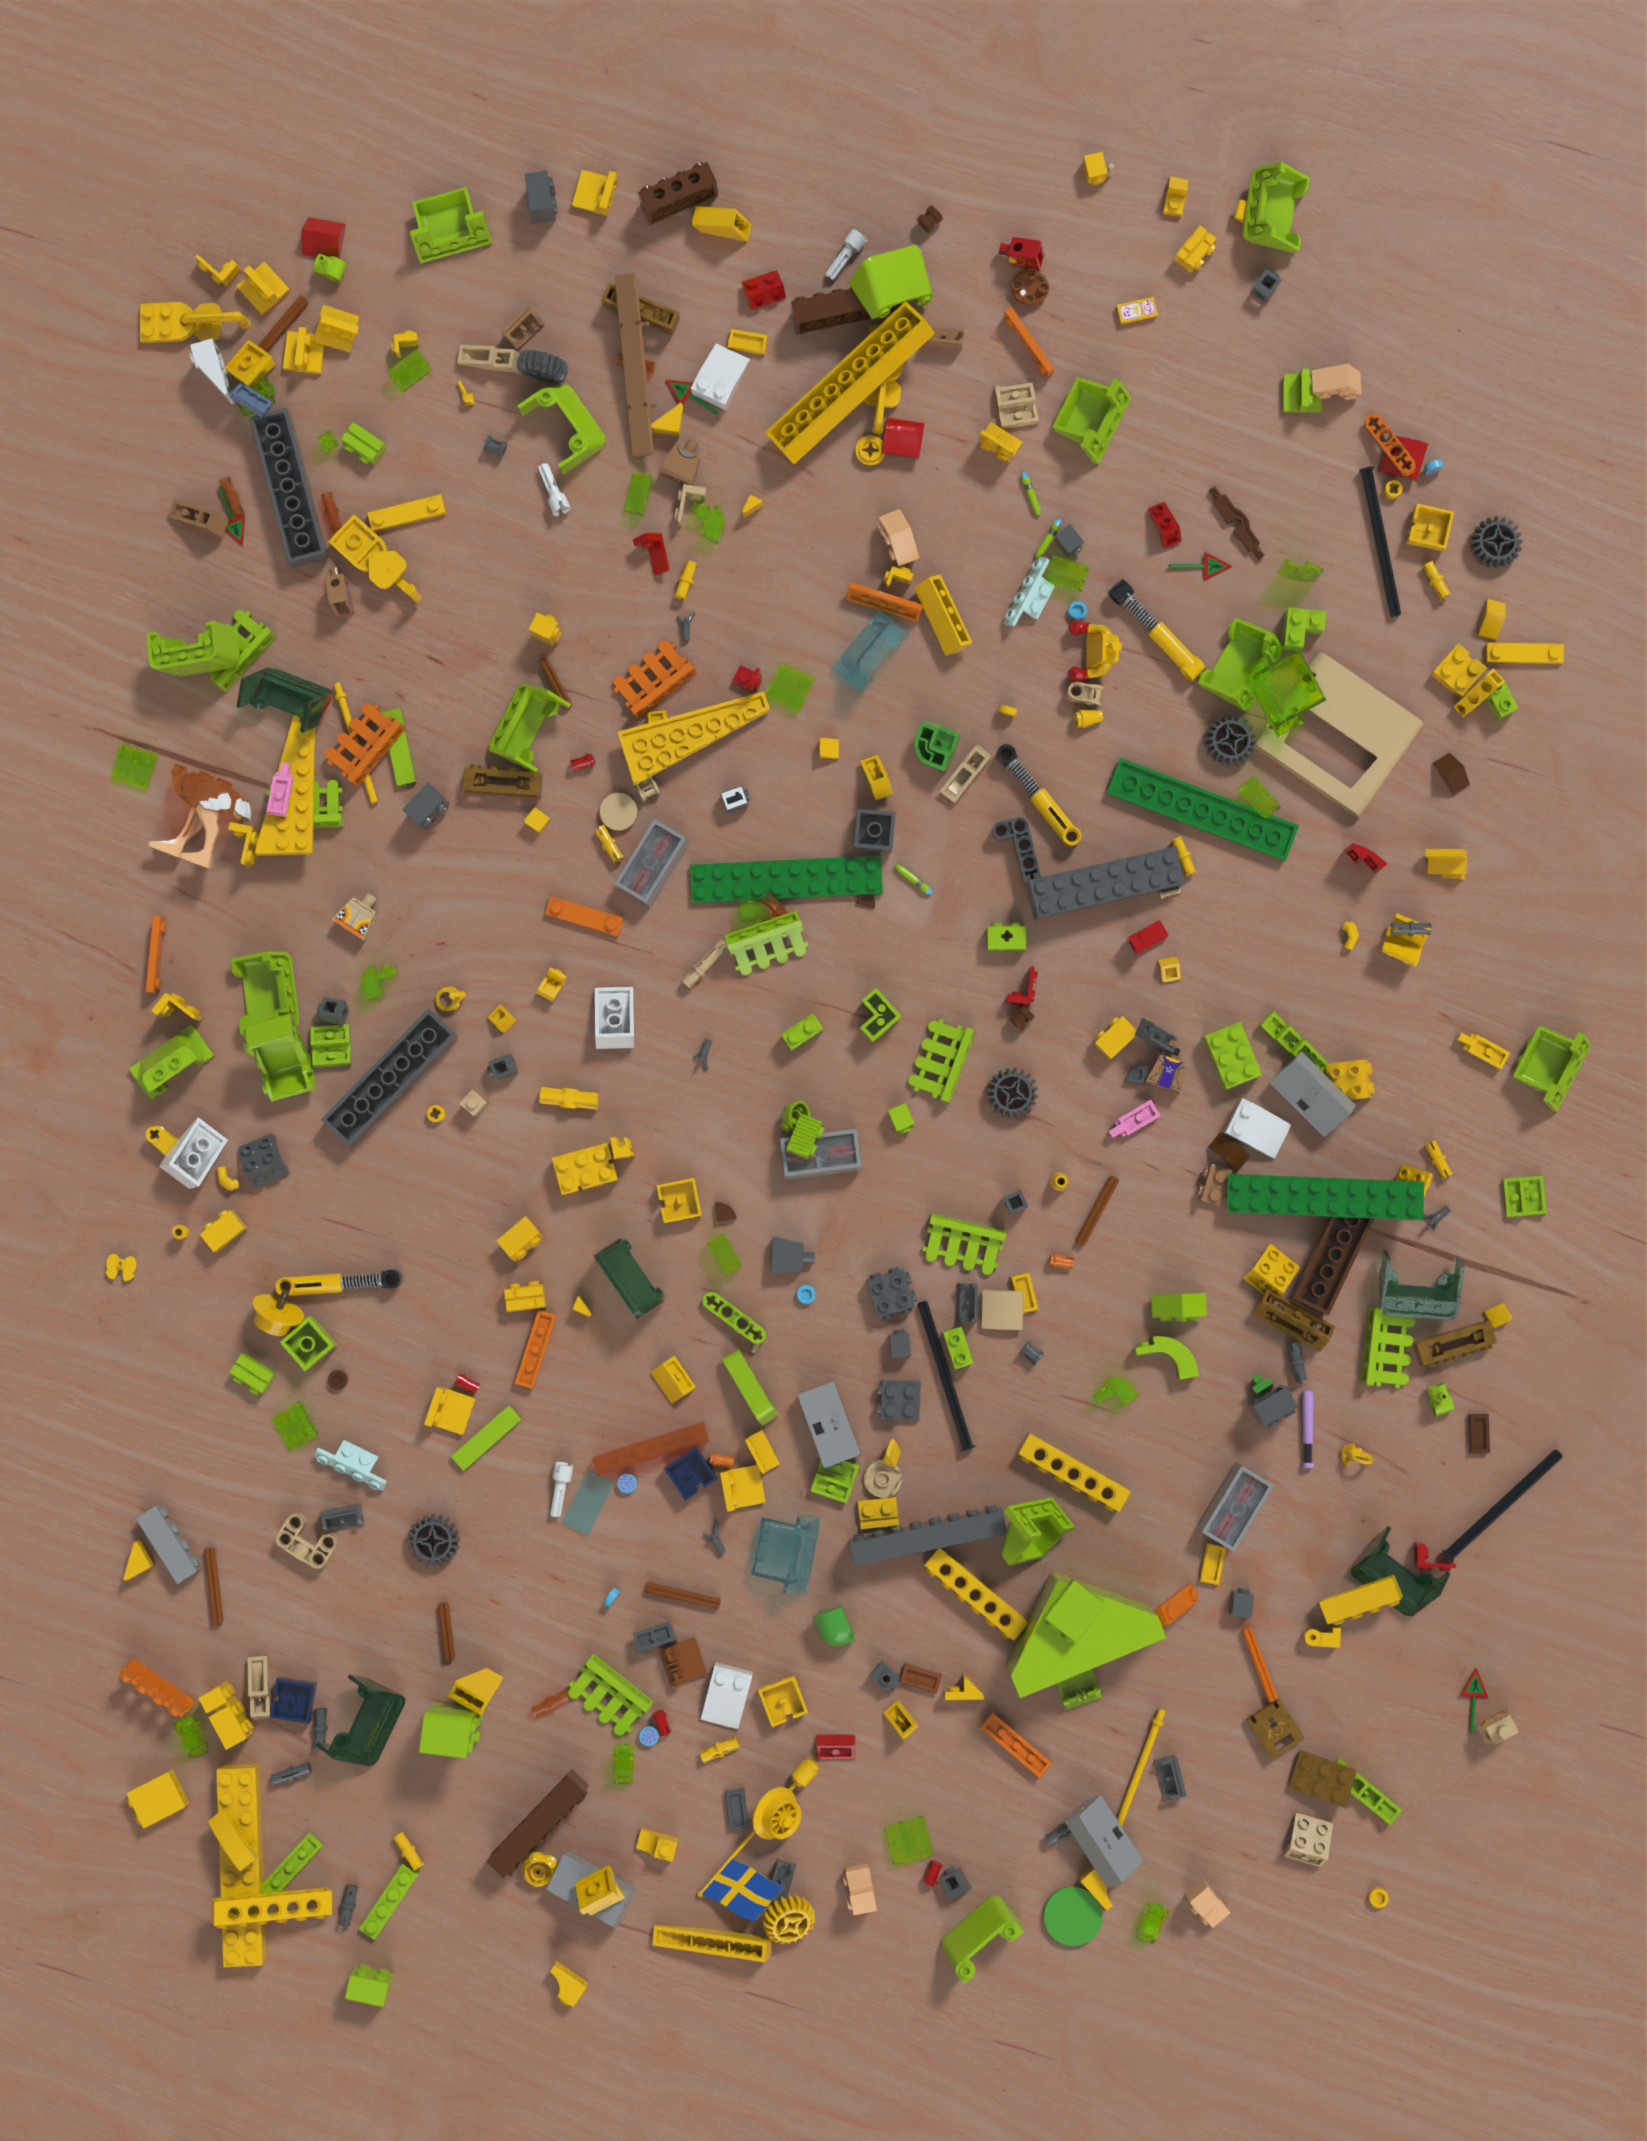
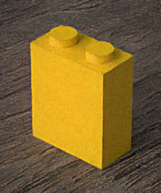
[126,1769,190,1829]

